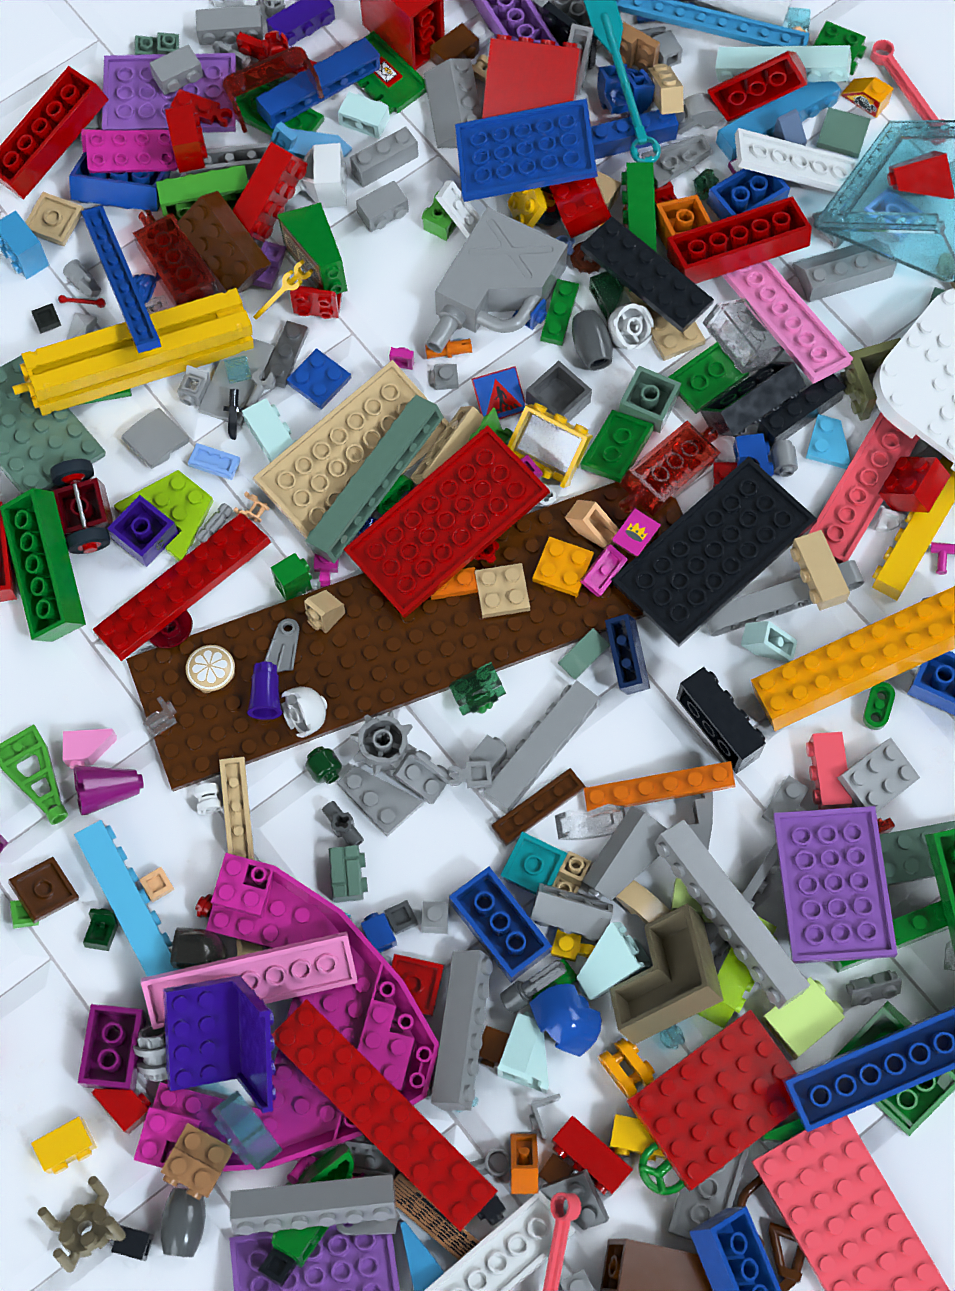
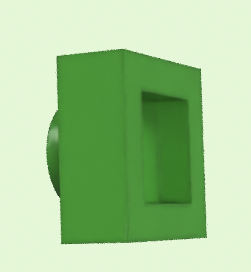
[10,900,39,929]

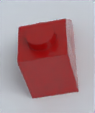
[91,1089,152,1134]

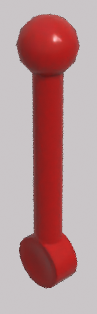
[58,295,106,308]

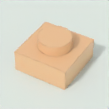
[139,867,175,902]

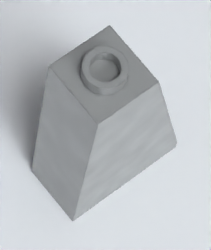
[582,806,667,901]

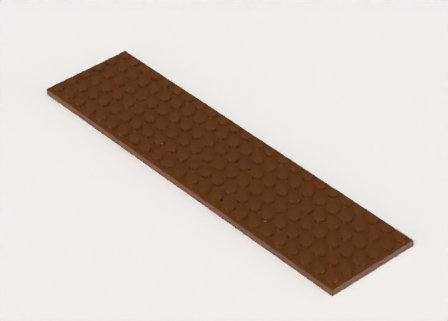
[126,466,683,792]

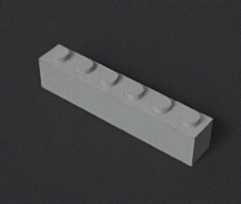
[484,680,600,814]
[431,950,493,1111]
[230,1174,397,1235]

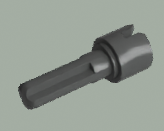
[500,960,566,1014]

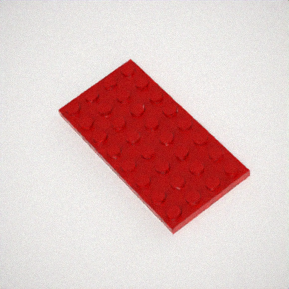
[344,425,550,618]

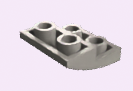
[121,408,190,469]

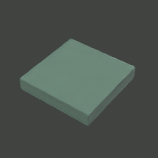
[816,107,871,158]

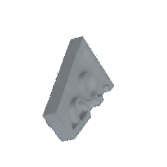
[337,766,424,837]

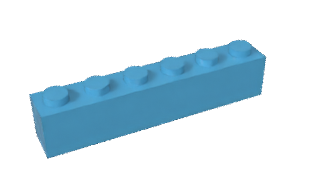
[716,81,841,161]

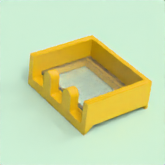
[507,403,593,488]

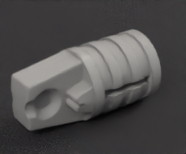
[63,259,102,298]

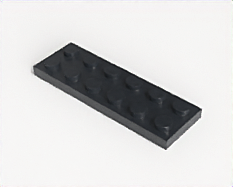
[580,216,714,333]

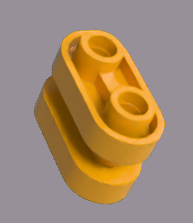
[598,1038,655,1099]

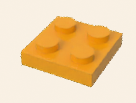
[532,536,594,597]

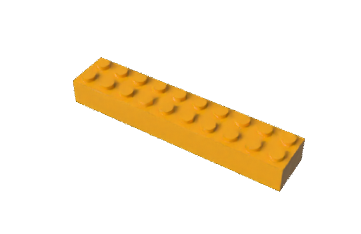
[751,586,955,732]

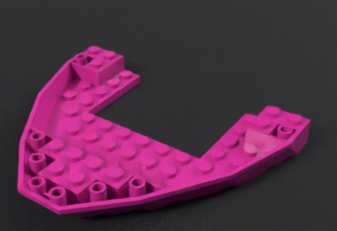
[133,853,439,1172]

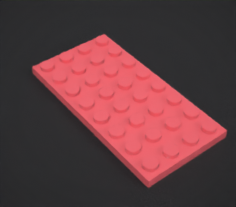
[751,1116,950,1291]

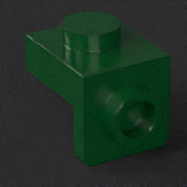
[83,908,118,951]

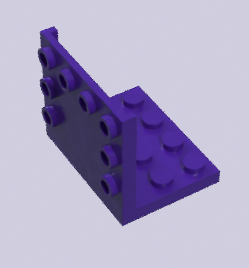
[163,976,276,1113]

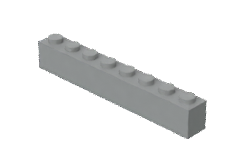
[654,820,810,1010]

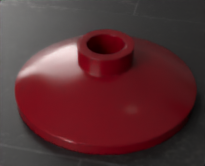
[149,610,193,648]

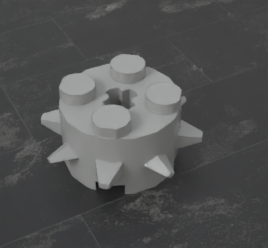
[350,711,417,775]

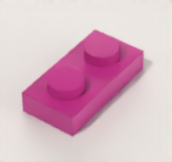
[580,544,628,597]

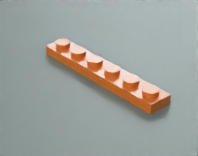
[584,761,736,814]

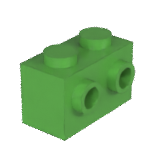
[422,191,457,241]

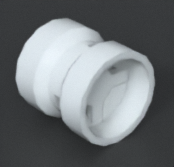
[194,783,223,815]

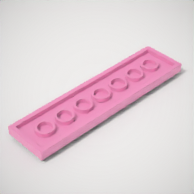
[722,260,853,384]
[141,931,358,1030]

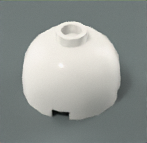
[607,303,654,350]
[281,686,327,738]

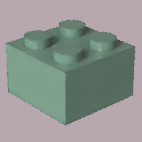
[618,365,681,433]

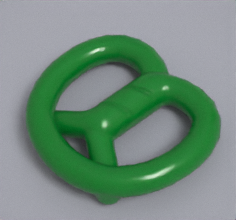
[638,1142,685,1195]

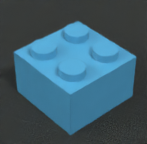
[0,210,50,279]

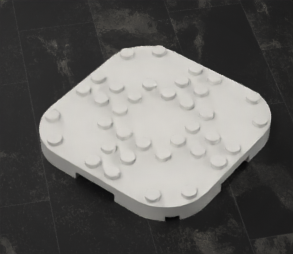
[873,289,955,471]

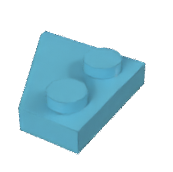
[806,414,851,469]

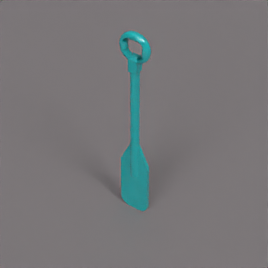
[583,0,661,163]

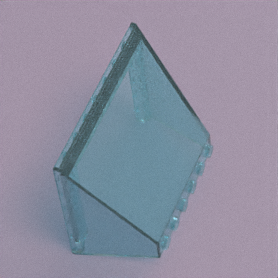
[813,120,955,282]

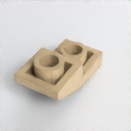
[552,851,592,894]
[615,880,671,925]

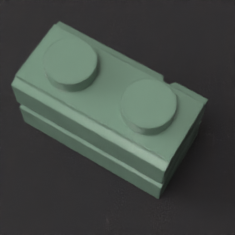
[328,845,368,903]

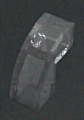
[554,804,626,840]

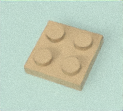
[25,192,84,246]
[475,563,530,618]

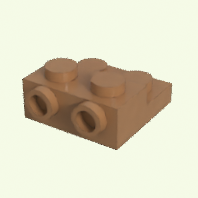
[609,22,660,73]
[160,1123,234,1200]

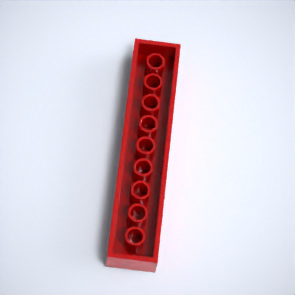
[272,999,498,1232]

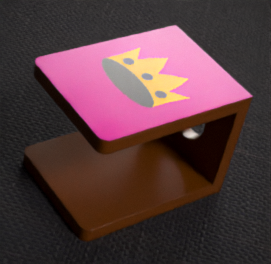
[612,509,661,564]

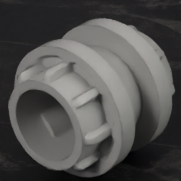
[133,1025,167,1081]

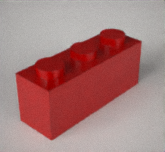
[551,1115,633,1196]

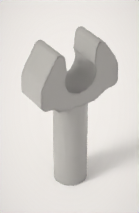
[245,368,276,408]

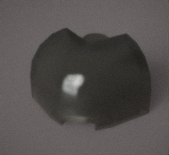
[170,927,229,969]

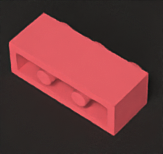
[806,732,852,810]

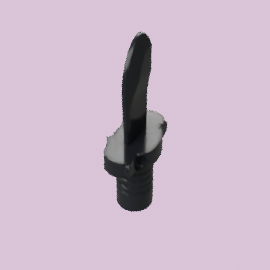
[223,389,244,440]

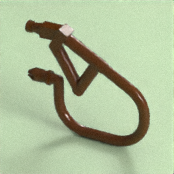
[736,1175,805,1291]

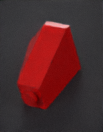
[887,151,955,199]

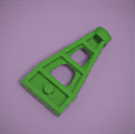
[0,724,68,825]

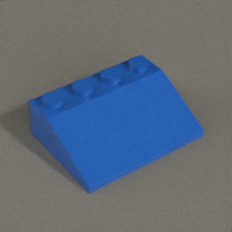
[69,152,171,212]

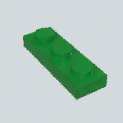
[540,279,579,346]

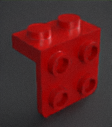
[290,286,343,319]

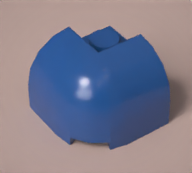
[597,64,655,116]
[529,984,602,1057]

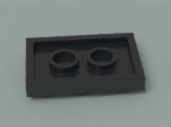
[542,1,598,70]

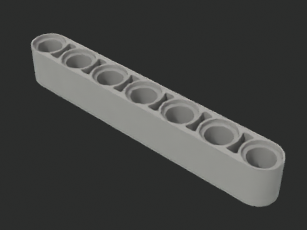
[706,560,865,637]

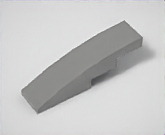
[689,792,713,850]

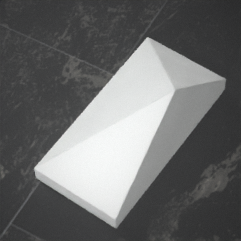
[66,312,98,340]

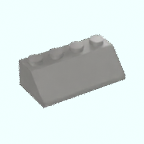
[424,59,482,148]
[792,238,897,302]

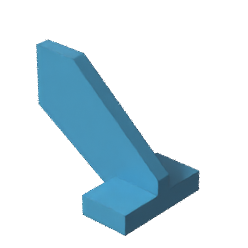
[269,121,353,159]

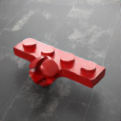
[236,30,317,75]

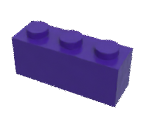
[266,0,335,47]

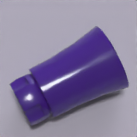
[247,662,282,720]

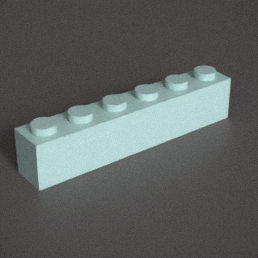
[715,45,852,82]

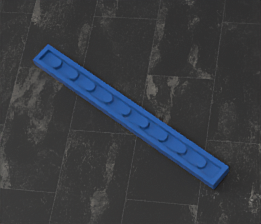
[81,205,161,353]

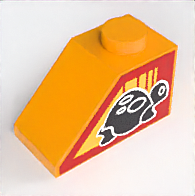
[841,77,894,118]

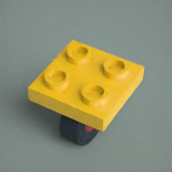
[507,188,561,228]

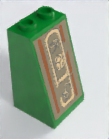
[277,202,348,295]

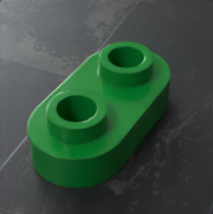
[375,475,414,515]
[863,682,895,730]

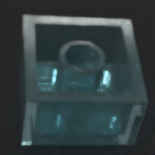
[212,1090,283,1170]

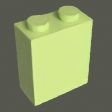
[761,977,845,1060]

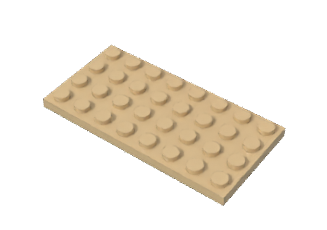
[253,360,449,539]

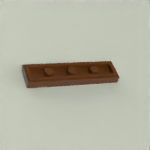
[491,768,586,846]

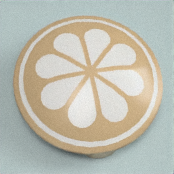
[186,645,235,693]

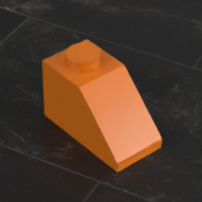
[511,1134,538,1195]

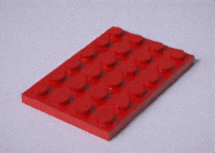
[626,1009,797,1191]

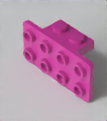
[85,129,178,173]

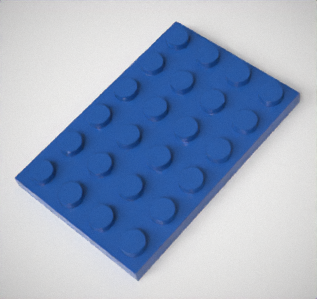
[455,98,598,202]

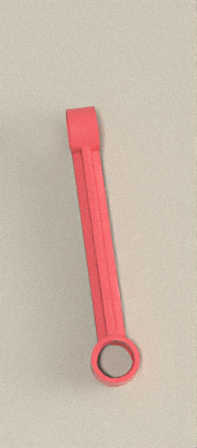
[871,40,951,145]
[543,1192,581,1291]

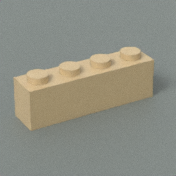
[410,406,484,485]

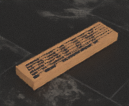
[393,1172,480,1260]

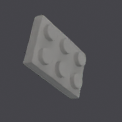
[837,738,921,812]

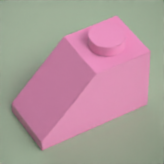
[63,729,117,769]

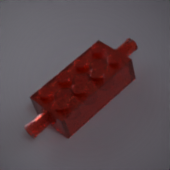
[133,209,219,307]
[619,421,721,516]

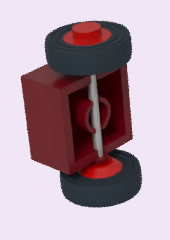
[50,459,113,554]

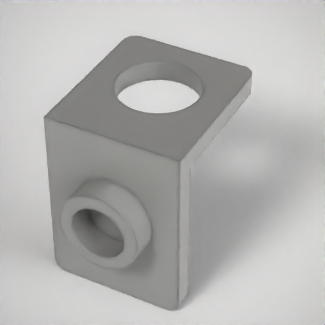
[529,1093,561,1140]

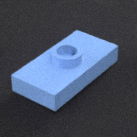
[188,443,241,480]

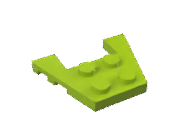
[114,470,214,561]

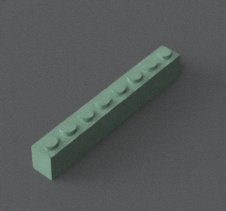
[305,394,444,564]

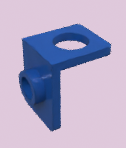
[512,298,547,330]

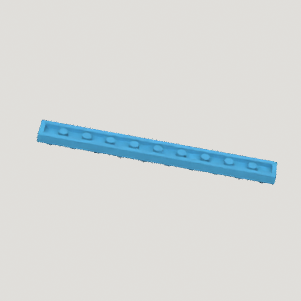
[616,0,810,46]

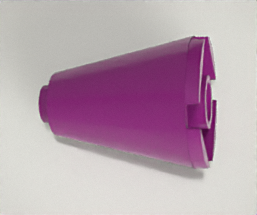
[74,766,144,816]

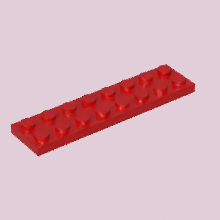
[92,513,271,661]

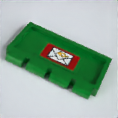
[356,31,427,115]

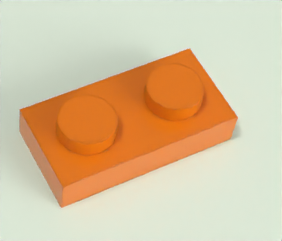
[431,567,478,600]

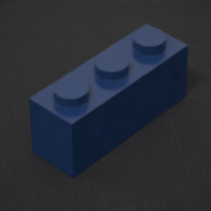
[605,614,651,695]

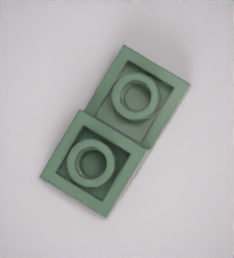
[134,32,179,55]
[558,628,610,680]

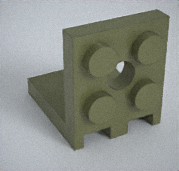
[840,338,901,421]

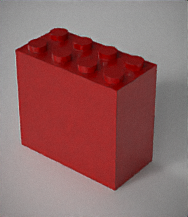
[360,0,445,71]
[482,34,582,119]

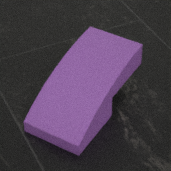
[252,241,286,290]

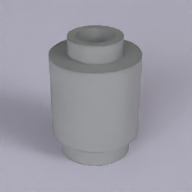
[772,440,798,477]

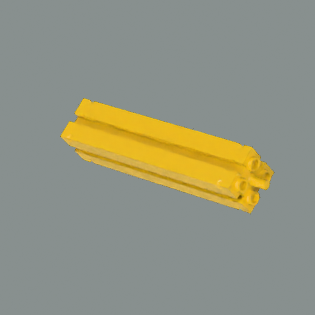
[12,288,254,416]

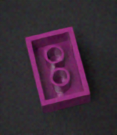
[78,1004,147,1092]

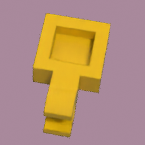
[551,929,595,962]

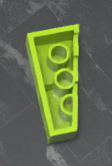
[698,916,777,1029]

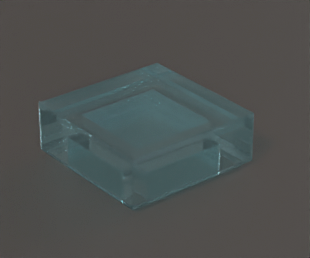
[787,7,811,32]
[224,355,252,384]

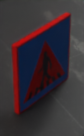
[471,366,526,419]

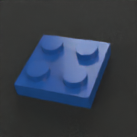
[286,348,352,410]

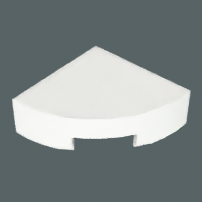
[875,507,905,532]

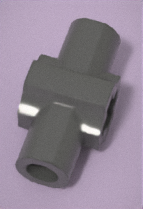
[322,801,364,846]

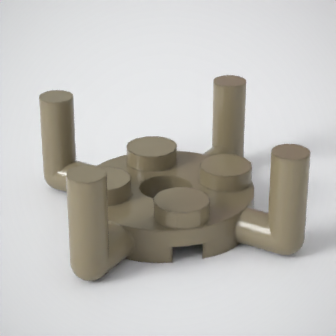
[37,1176,126,1273]

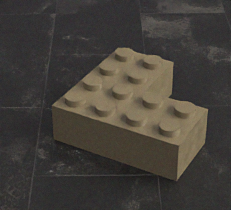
[609,903,724,1045]

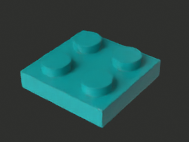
[500,832,568,895]

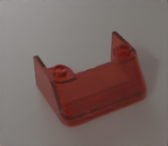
[220,46,324,133]

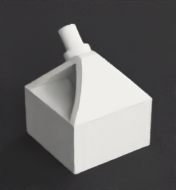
[292,143,347,208]

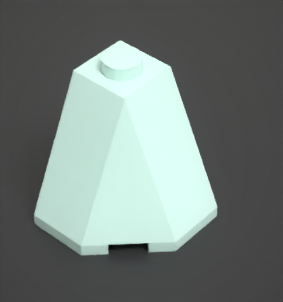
[576,922,653,1000]
[497,1012,549,1094]

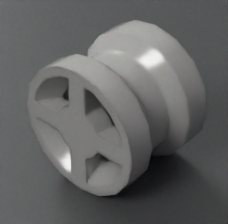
[263,0,286,18]

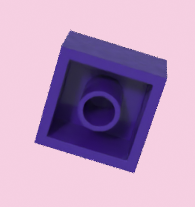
[107,495,179,568]

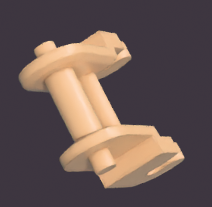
[233,491,270,523]

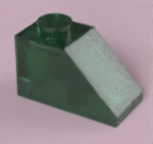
[589,271,625,323]

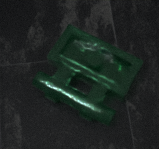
[449,662,507,716]

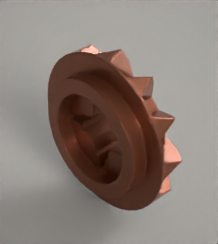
[570,241,602,275]

